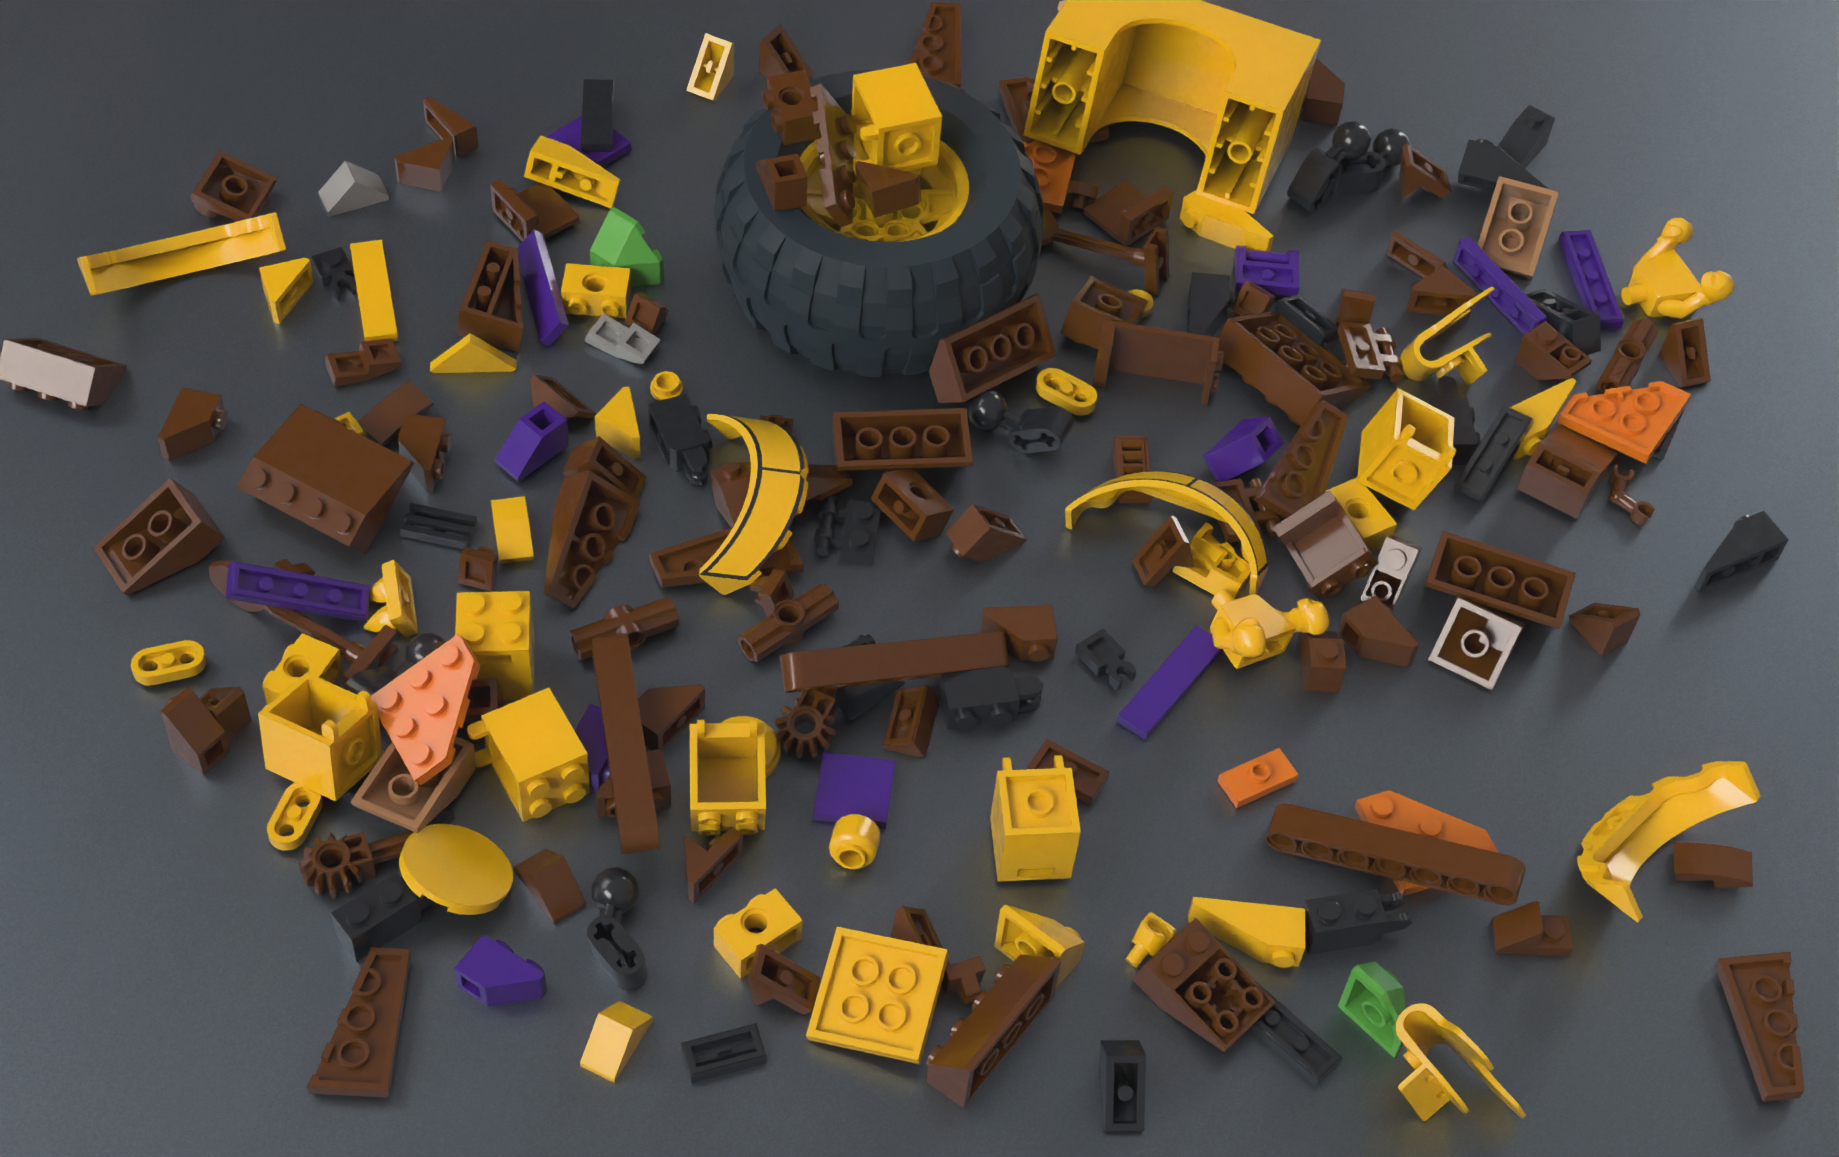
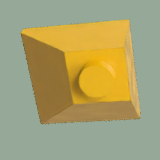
[994,904,1085,988]

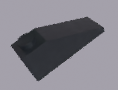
[1498,105,1555,168]
[1458,139,1549,192]
[1186,272,1235,337]
[1525,289,1601,356]
[1694,511,1789,593]

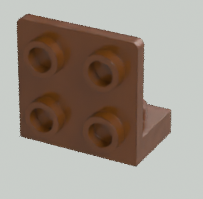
[490,179,579,242]
[1083,181,1174,247]

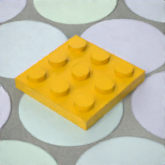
[806,927,949,1064]

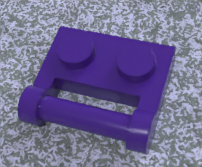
[1234,245,1299,296]

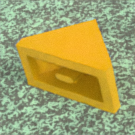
[686,33,734,101]
[259,257,314,324]
[595,386,641,459]
[580,1000,653,1083]

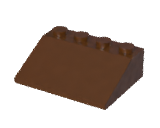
[1218,310,1371,426]
[237,404,415,554]

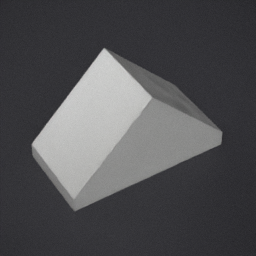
[318,161,389,217]

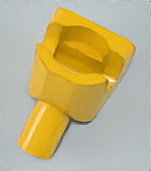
[1125,912,1177,968]

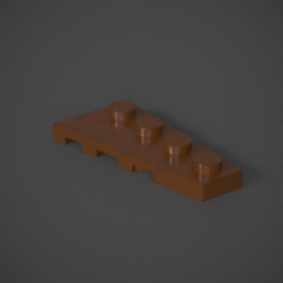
[908,2,961,88]
[810,83,856,227]
[1254,400,1349,519]
[649,528,804,587]
[307,947,411,1098]
[1715,952,1804,1102]

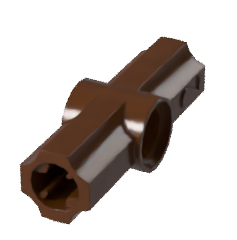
[1596,318,1658,394]
[738,584,839,662]
[569,597,680,660]

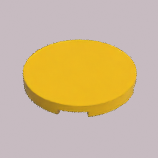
[399,824,513,915]

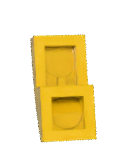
[491,496,534,564]

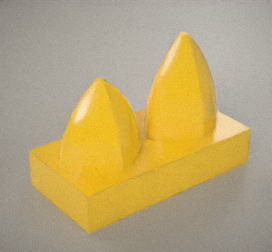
[363,560,418,638]

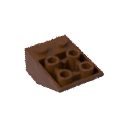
[1517,424,1618,519]
[1132,918,1276,1052]

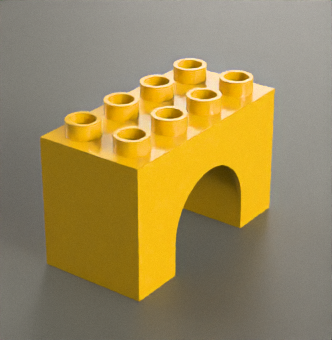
[1024,0,1321,214]

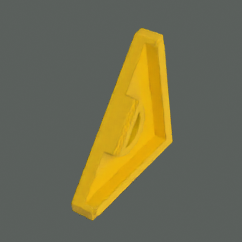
[430,333,517,374]

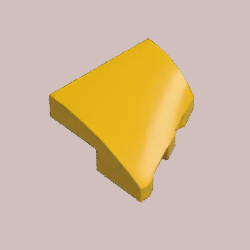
[1172,522,1251,599]

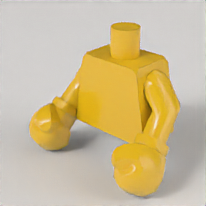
[1621,217,1735,319]
[1210,589,1329,669]

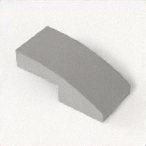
[585,313,661,364]

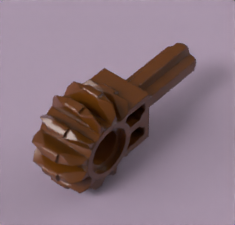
[775,688,838,759]
[299,830,414,899]

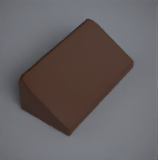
[1386,230,1448,278]
[883,685,939,757]

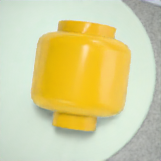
[829,814,880,869]

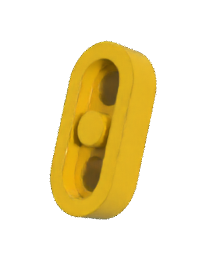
[1036,368,1097,416]
[131,640,206,686]
[267,782,323,851]

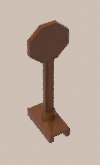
[1041,209,1170,296]
[209,560,398,687]

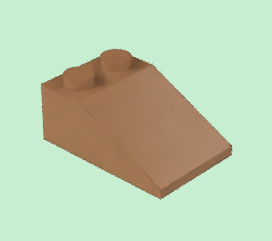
[1477,176,1559,278]
[351,736,477,833]

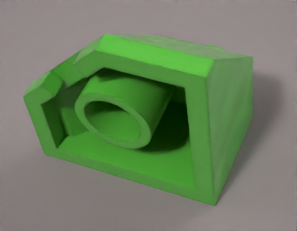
[590,207,664,286]
[1338,961,1405,1058]

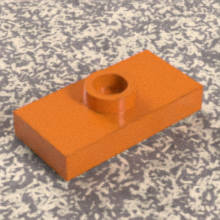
[1218,748,1299,809]

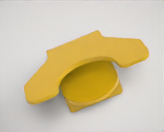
[1400,286,1495,386]
[1396,1003,1527,1121]

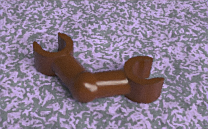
[1609,464,1655,526]

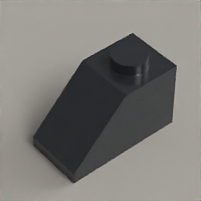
[1099,1040,1146,1131]

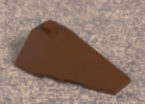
[710,462,853,528]
[543,470,640,609]

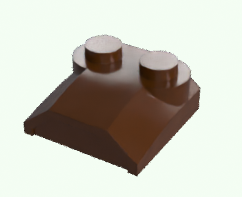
[190,150,278,221]

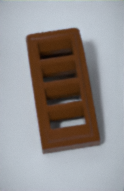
[423,97,478,157]
[1112,435,1152,503]

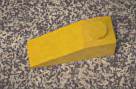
[524,135,620,209]
[1180,190,1274,251]
[1497,377,1577,460]
[1188,897,1305,968]

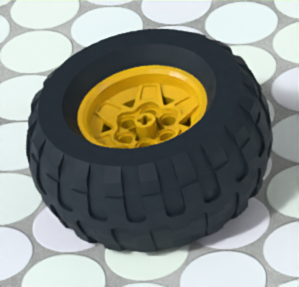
[714,69,1044,377]

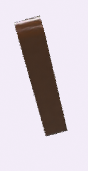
[779,631,1010,693]
[591,633,660,854]
[1265,803,1526,905]

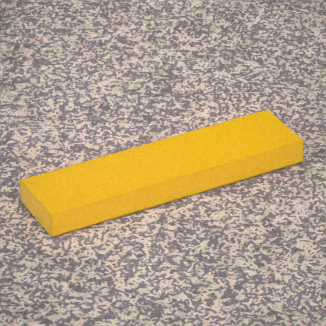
[350,240,399,342]

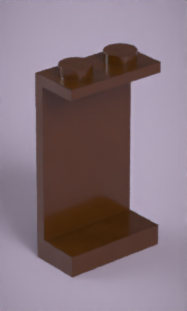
[1092,320,1224,405]

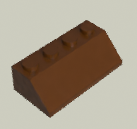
[929,294,1057,403]
[832,408,973,471]
[1425,531,1576,629]
[926,955,1061,1108]

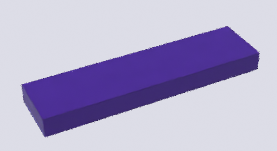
[517,230,569,346]
[1559,230,1624,329]
[1453,236,1547,335]
[226,561,370,622]
[1116,626,1223,741]

